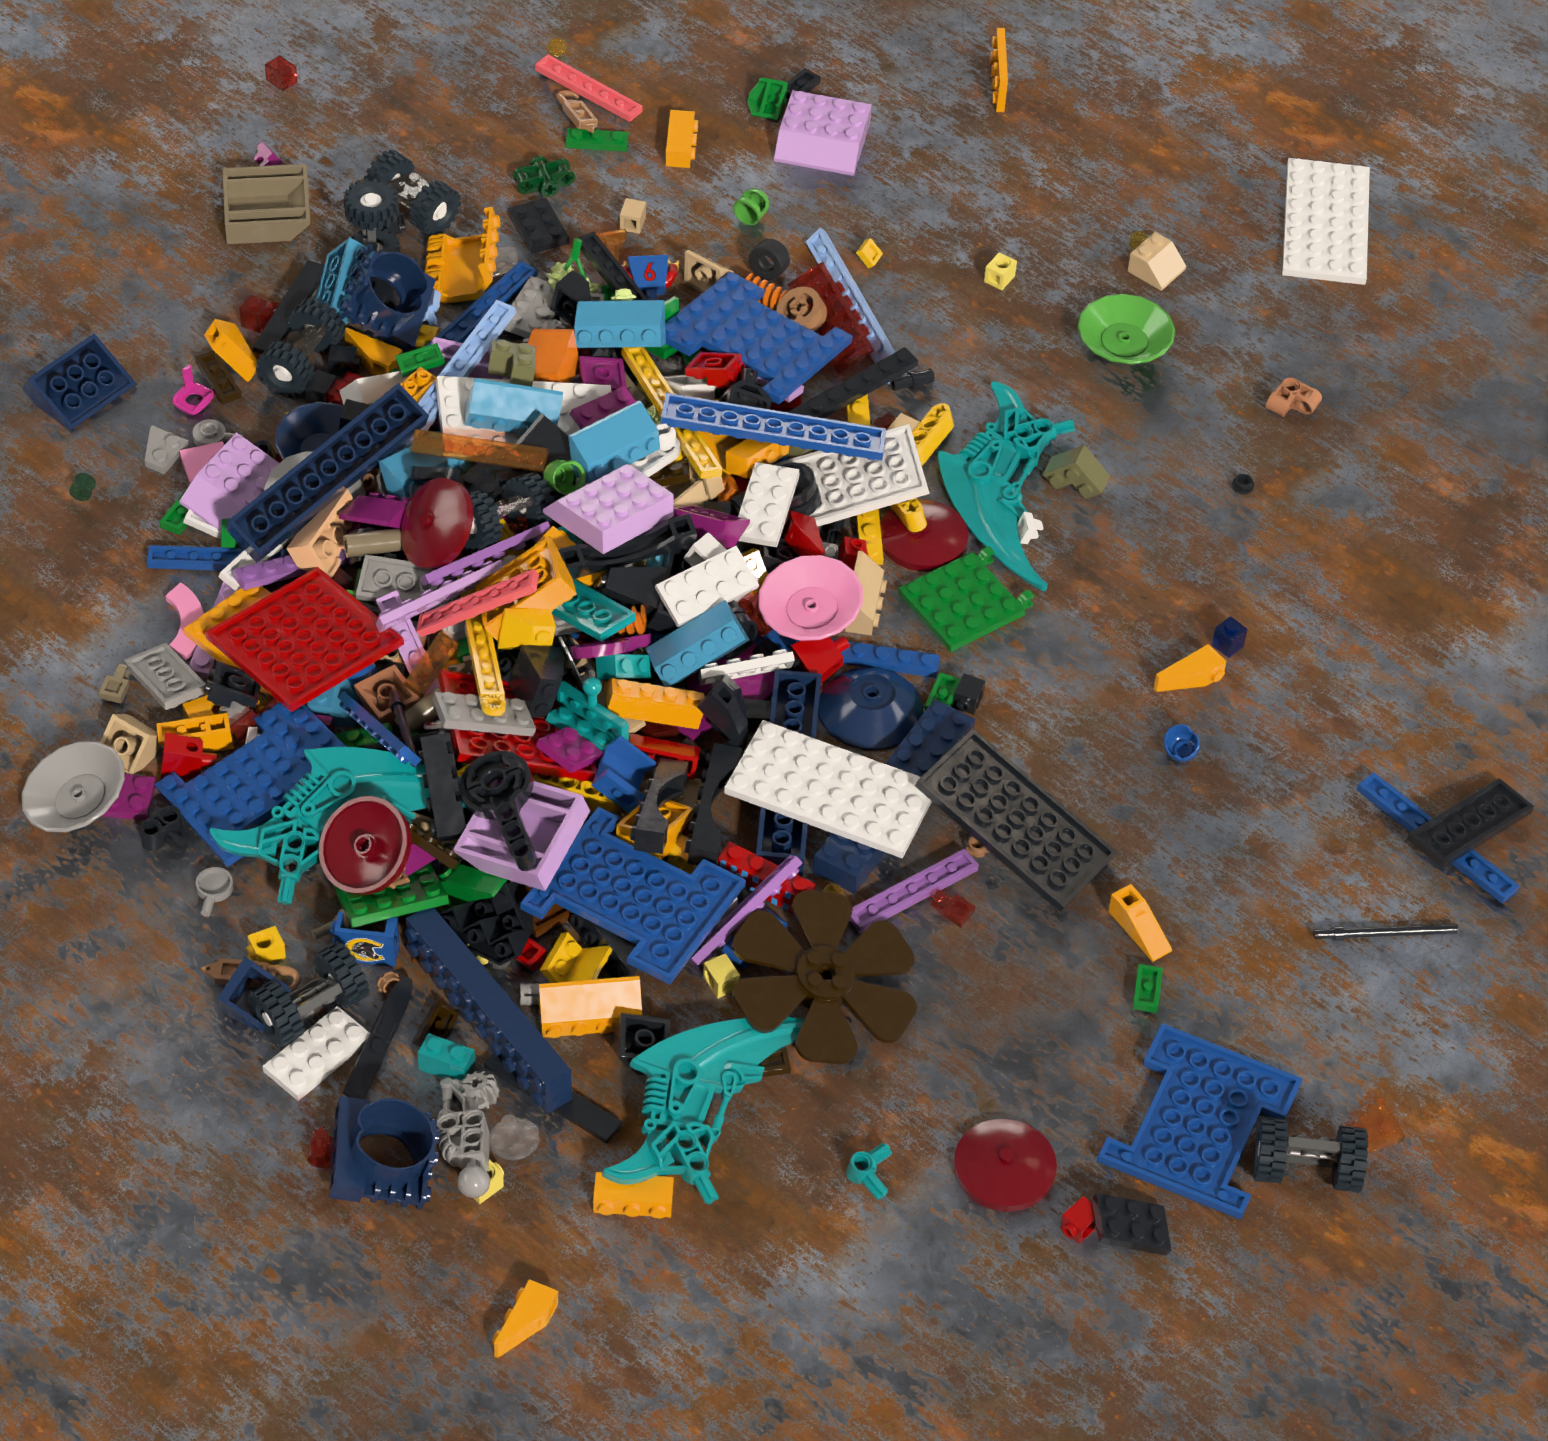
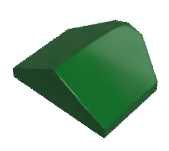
[747,77,788,121]

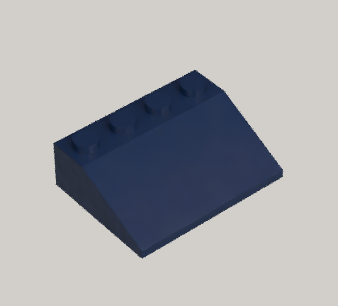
[22,333,137,431]

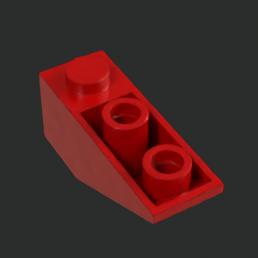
[782,510,825,556]

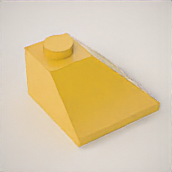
[497,608,556,649]

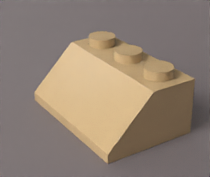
[845,551,887,636]

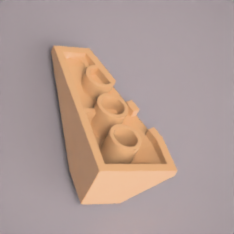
[286,489,354,578]

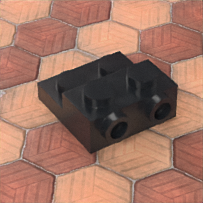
[203,661,261,708]

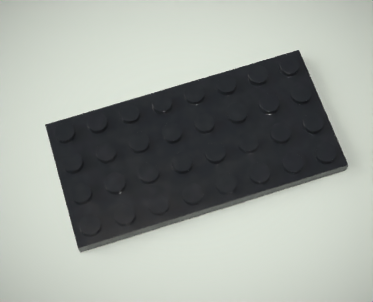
[915,728,1118,912]

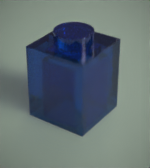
[1212,616,1248,658]

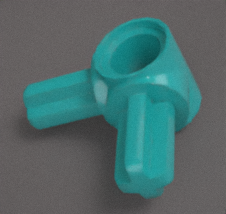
[846,1143,892,1200]

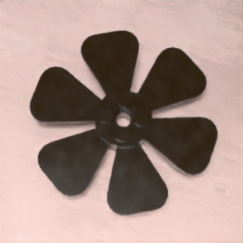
[732,891,917,1064]

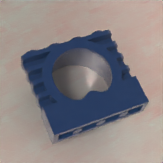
[338,243,436,354]
[329,1096,440,1210]

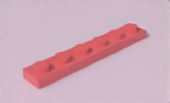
[535,54,642,122]
[416,569,539,637]

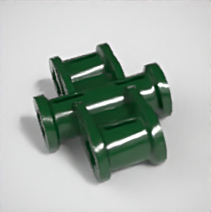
[512,156,576,197]

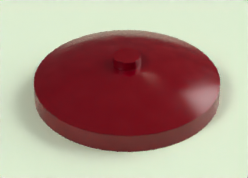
[401,478,473,570]
[880,499,968,572]
[319,796,411,895]
[953,1119,1057,1212]

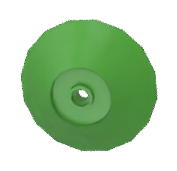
[1078,294,1175,364]

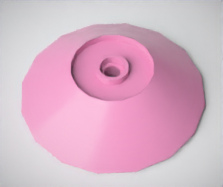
[758,555,863,641]

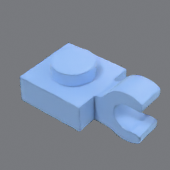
[423,289,441,326]

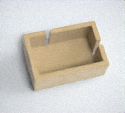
[662,457,725,507]

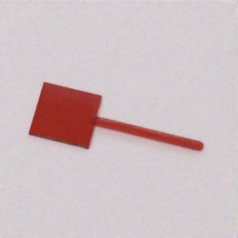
[230,699,278,743]

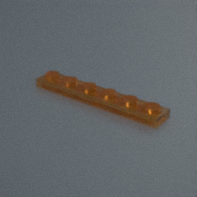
[411,429,549,472]

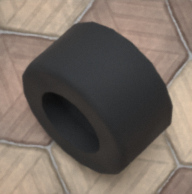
[748,239,790,281]

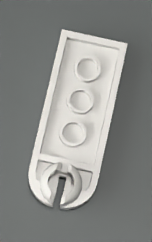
[576,423,680,488]

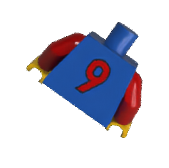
[621,255,679,300]

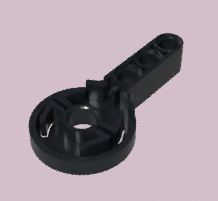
[459,751,538,871]

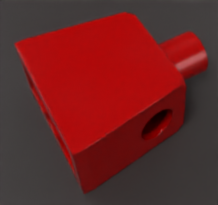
[791,635,850,684]
[161,733,217,779]

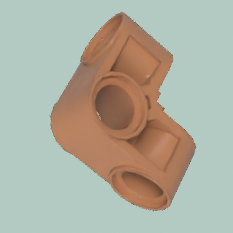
[1265,378,1322,417]

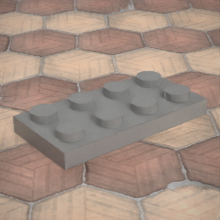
[504,276,557,338]
[356,554,456,610]
[124,643,206,710]
[432,692,536,736]

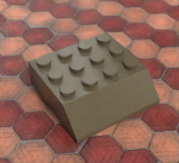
[223,164,311,244]

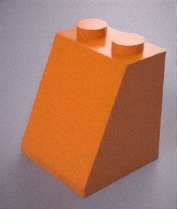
[527,328,579,383]

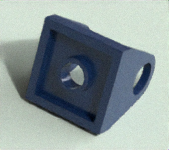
[217,957,291,1033]

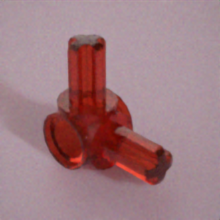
[738,590,771,636]
[307,1126,333,1168]

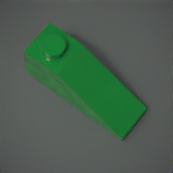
[438,864,507,905]

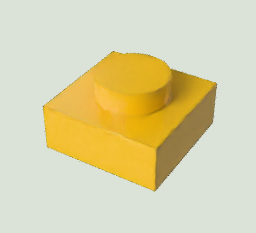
[856,238,883,269]

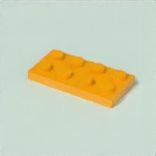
[990,28,1008,112]

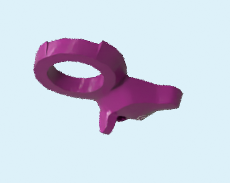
[571,633,651,659]

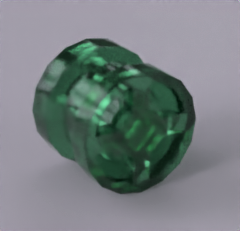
[69,473,96,501]

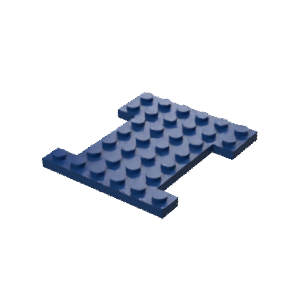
[665,271,853,405]
[154,702,346,867]
[520,807,746,985]
[1097,1023,1303,1220]

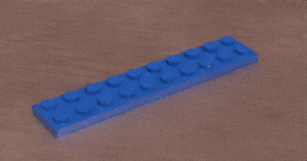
[660,393,886,461]

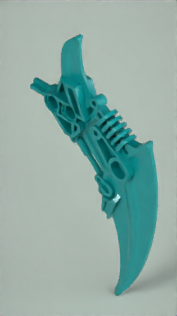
[938,381,1075,591]
[210,747,478,905]
[602,1017,805,1205]

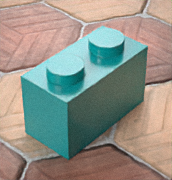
[596,654,651,681]
[418,1033,475,1080]

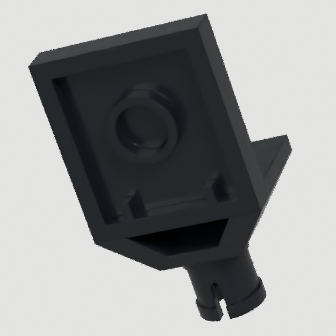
[718,368,772,440]

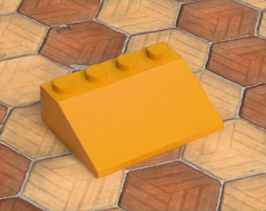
[474,535,577,641]

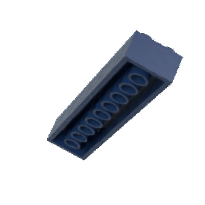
[226,383,429,563]
[756,670,822,877]
[813,699,975,894]
[405,908,572,1114]

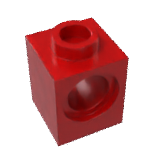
[837,537,868,571]
[1060,1196,1096,1244]

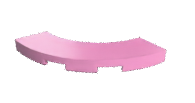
[165,582,203,661]

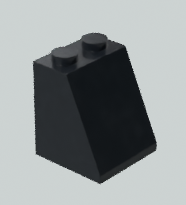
[512,413,577,486]
[591,567,668,619]
[508,645,565,718]

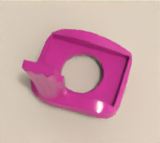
[172,365,215,415]

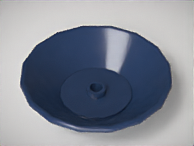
[275,402,344,461]
[818,667,924,750]

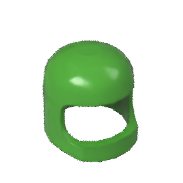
[733,188,770,225]
[543,460,586,495]

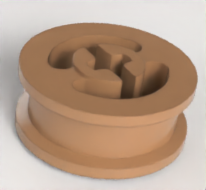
[776,287,827,332]

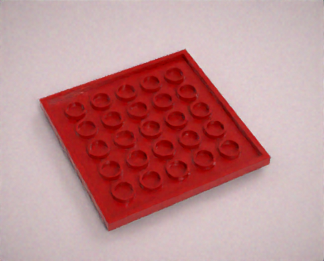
[205,567,404,712]
[438,670,597,782]

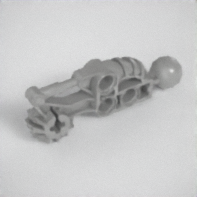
[436,1071,500,1199]

